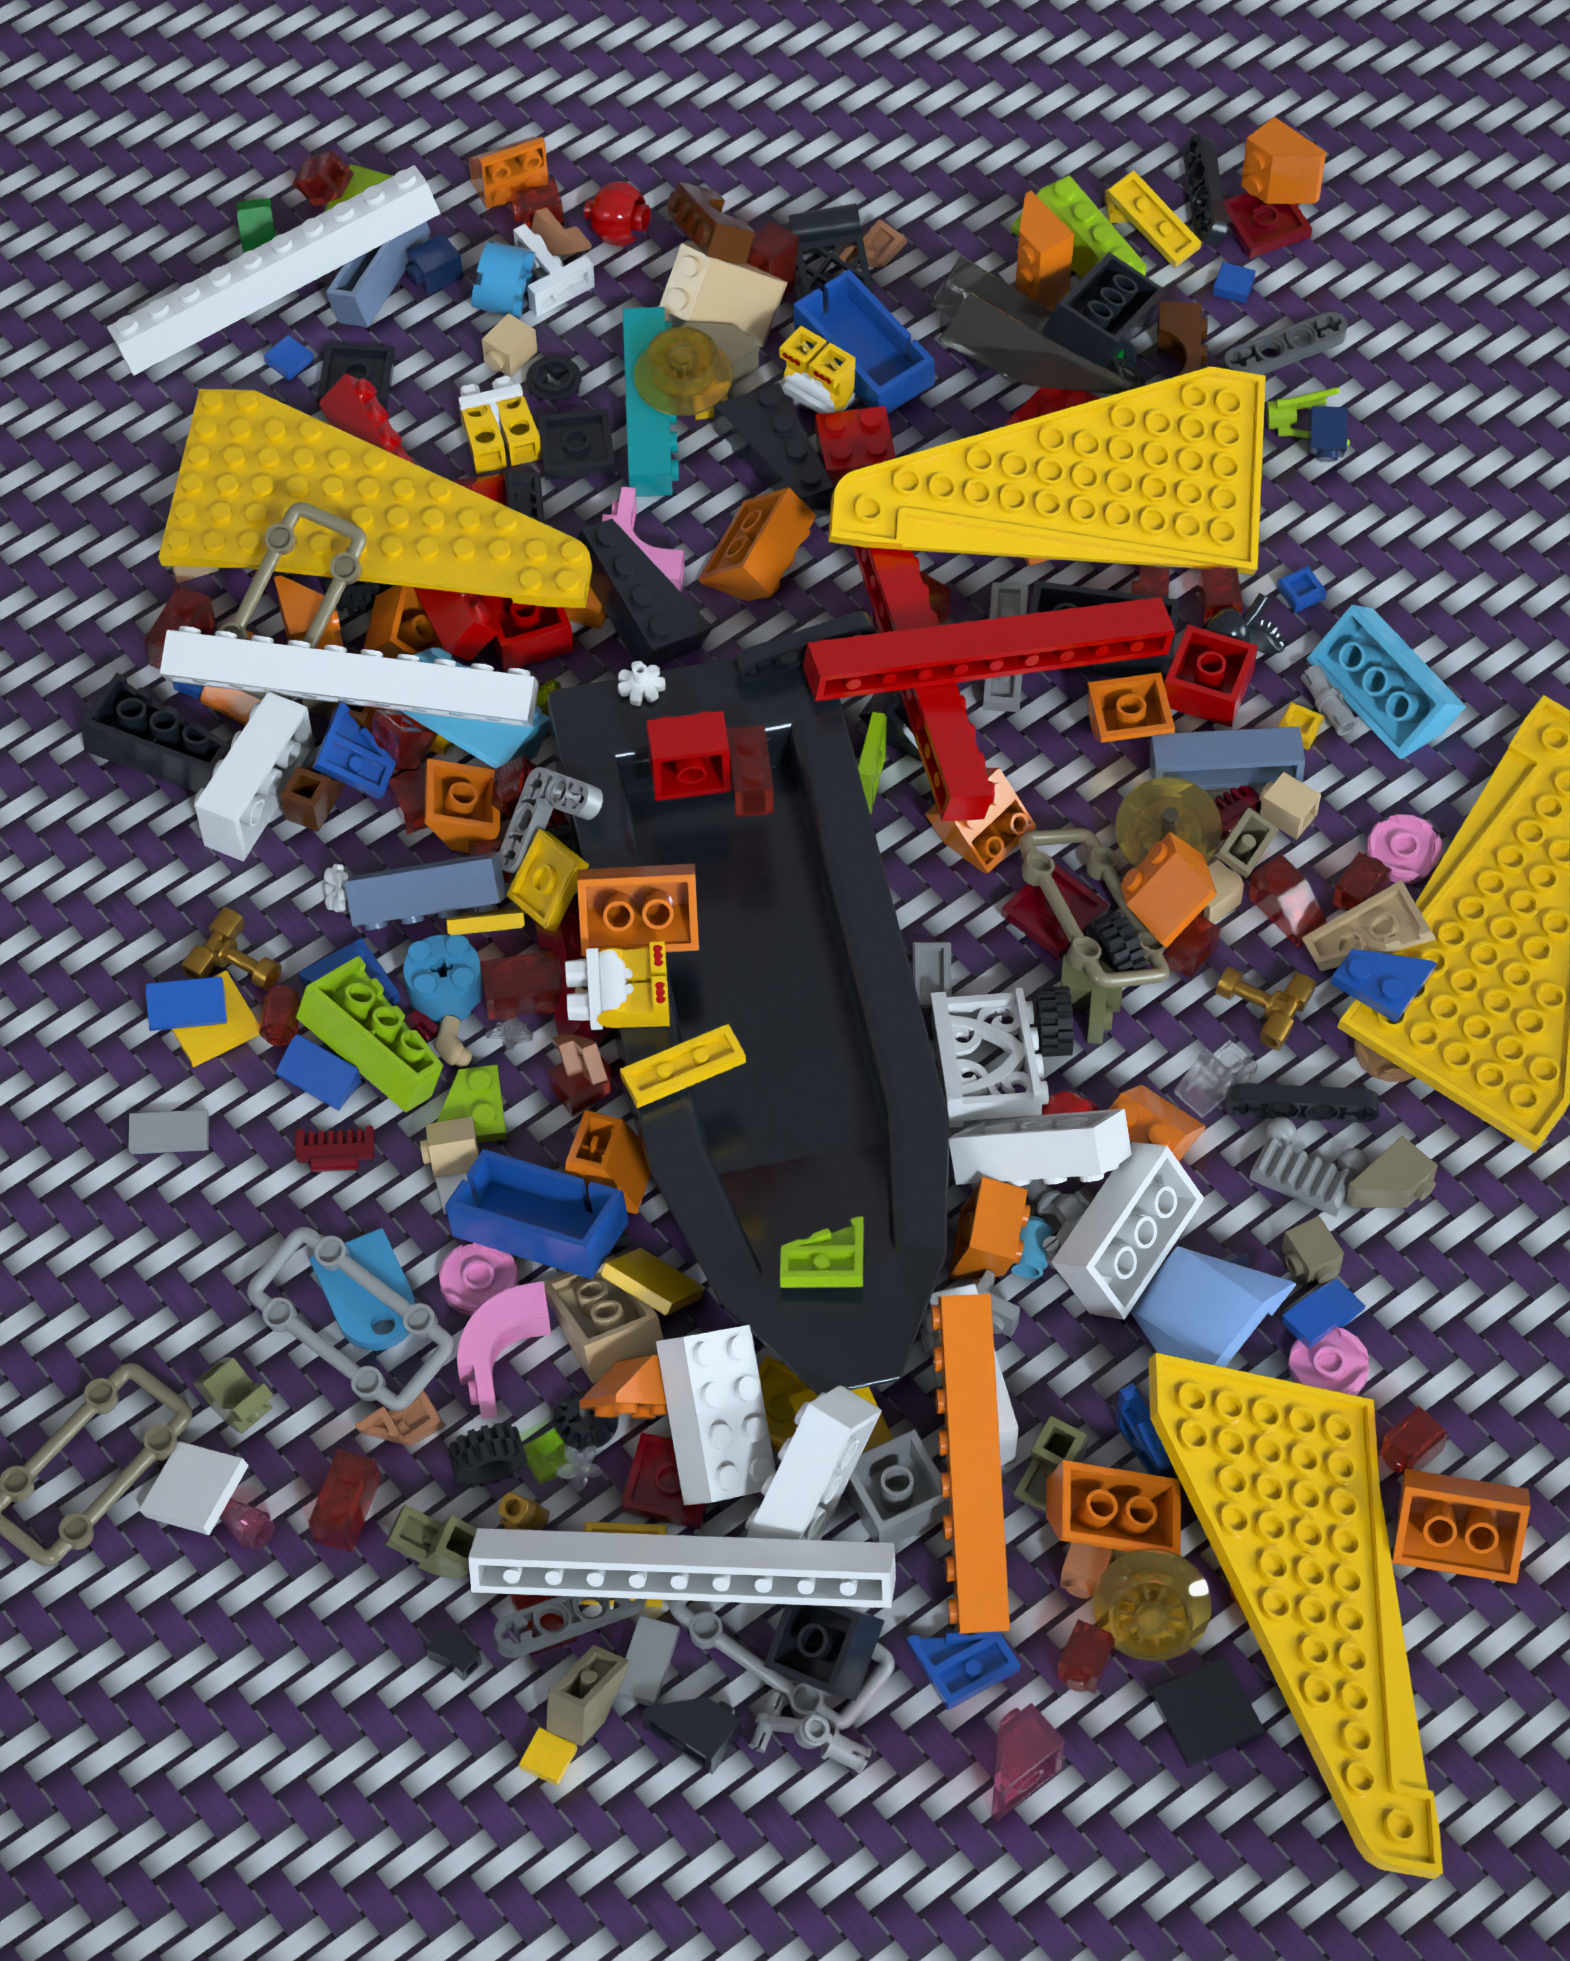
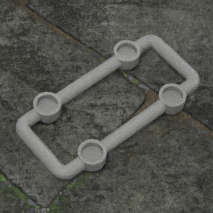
[247,1227,454,1411]
[669,1600,895,1730]

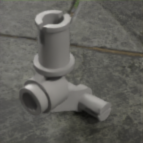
[1019,1179,1090,1278]
[748,1691,872,1774]

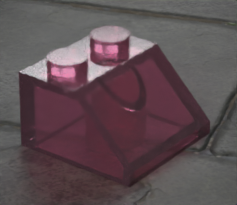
[991,1703,1065,1822]

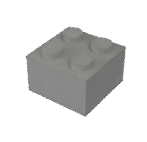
[845,1429,950,1544]

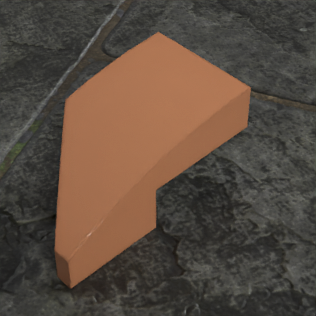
[531,208,592,256]
[838,219,907,268]
[551,1034,608,1085]
[355,1390,446,1446]

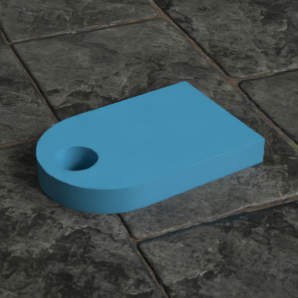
[309,1228,416,1351]

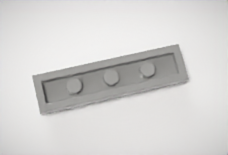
[983,582,1028,712]

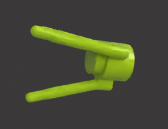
[1266,387,1350,446]

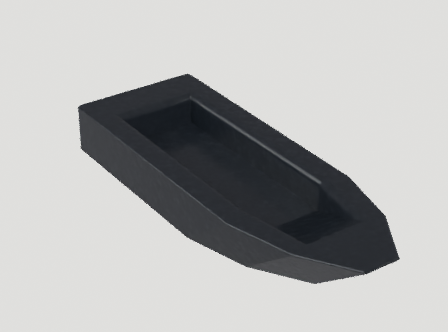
[548,658,949,1396]

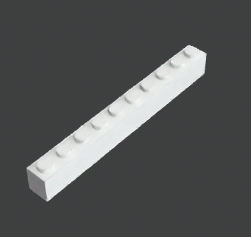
[107,165,440,376]
[160,626,539,728]
[468,1528,896,1608]

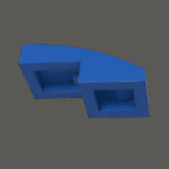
[1281,1279,1366,1349]

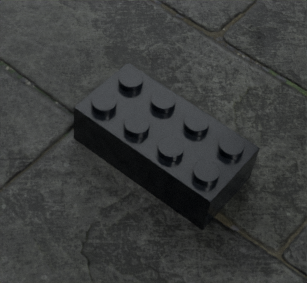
[1040,252,1167,375]
[1029,581,1180,682]

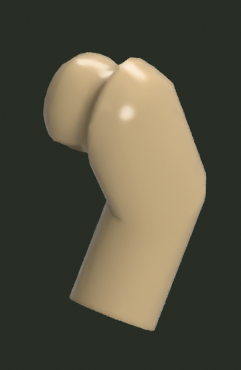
[435,1016,472,1068]

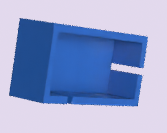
[793,269,935,414]
[445,1149,629,1279]

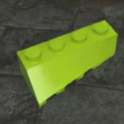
[1011,175,1146,279]
[296,956,443,1113]

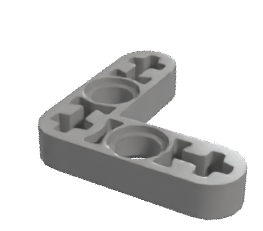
[499,767,603,875]

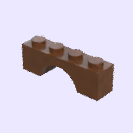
[667,182,755,265]
[1157,301,1208,377]
[280,703,384,832]

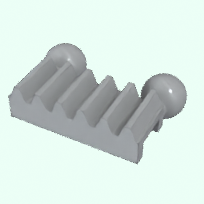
[1250,1117,1369,1217]

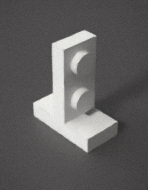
[514,224,595,317]

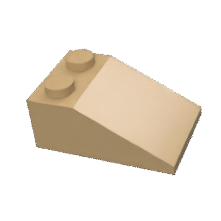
[659,242,788,347]
[544,1255,663,1384]

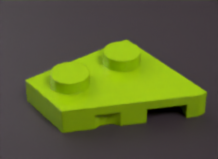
[437,1065,507,1143]
[780,1217,864,1288]

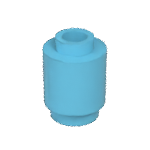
[1011,1216,1052,1278]

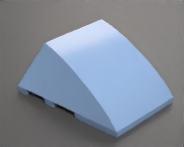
[1130,1246,1296,1367]

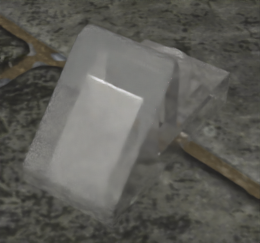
[1174,1040,1258,1118]

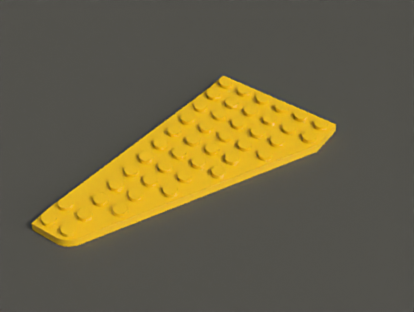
[828,367,1266,575]
[159,389,592,608]
[1337,695,1570,1153]
[1148,1353,1443,1879]

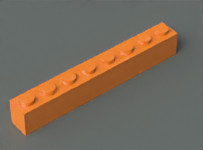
[931,1294,1010,1634]

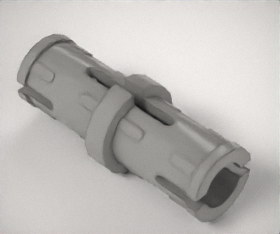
[1300,665,1358,736]

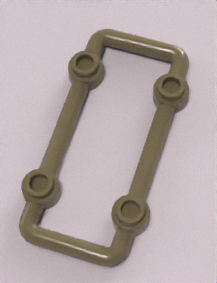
[218,502,366,700]
[1018,827,1170,988]
[0,1363,193,1566]

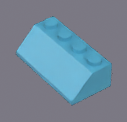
[1306,605,1466,759]
[401,647,550,773]

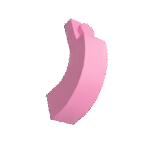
[602,487,685,593]
[457,1281,551,1419]

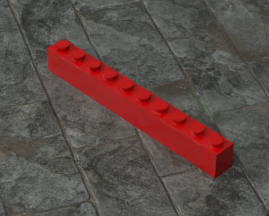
[318,373,499,661]
[853,546,995,822]
[803,597,1175,701]

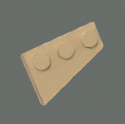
[1302,880,1436,972]

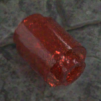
[259,986,301,1046]

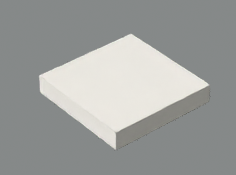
[139,1441,248,1535]

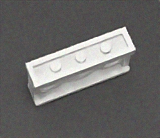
[931,988,1049,1128]

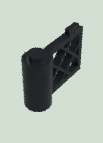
[783,203,874,310]

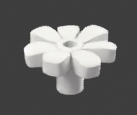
[618,661,666,706]
[324,864,348,912]

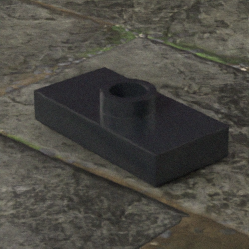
[503,472,545,524]

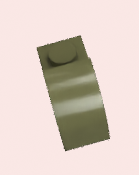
[1061,955,1122,1044]
[192,1357,274,1434]
[1013,1415,1088,1514]
[384,1505,477,1578]

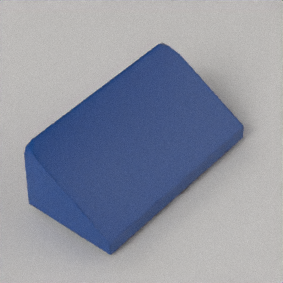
[145,977,227,1031]
[275,1034,361,1111]

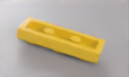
[1107,170,1202,268]
[620,1024,746,1108]

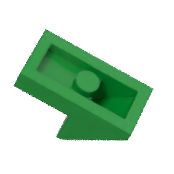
[236,198,276,254]

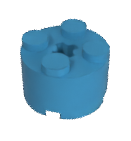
[471,240,536,319]
[403,935,484,1024]

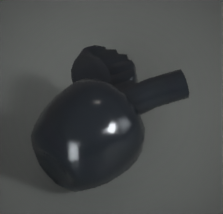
[1201,592,1285,654]

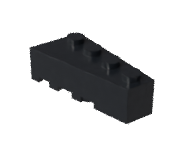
[713,383,834,520]
[577,519,713,667]
[80,672,231,793]

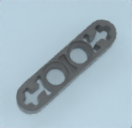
[1223,312,1348,375]
[493,1596,647,1658]

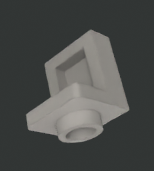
[971,1269,1020,1337]

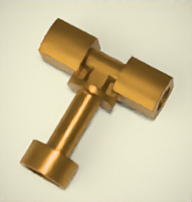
[181,907,282,991]
[1215,966,1316,1051]
[498,1492,550,1530]

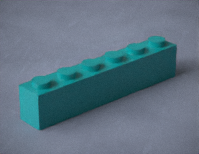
[623,307,679,497]

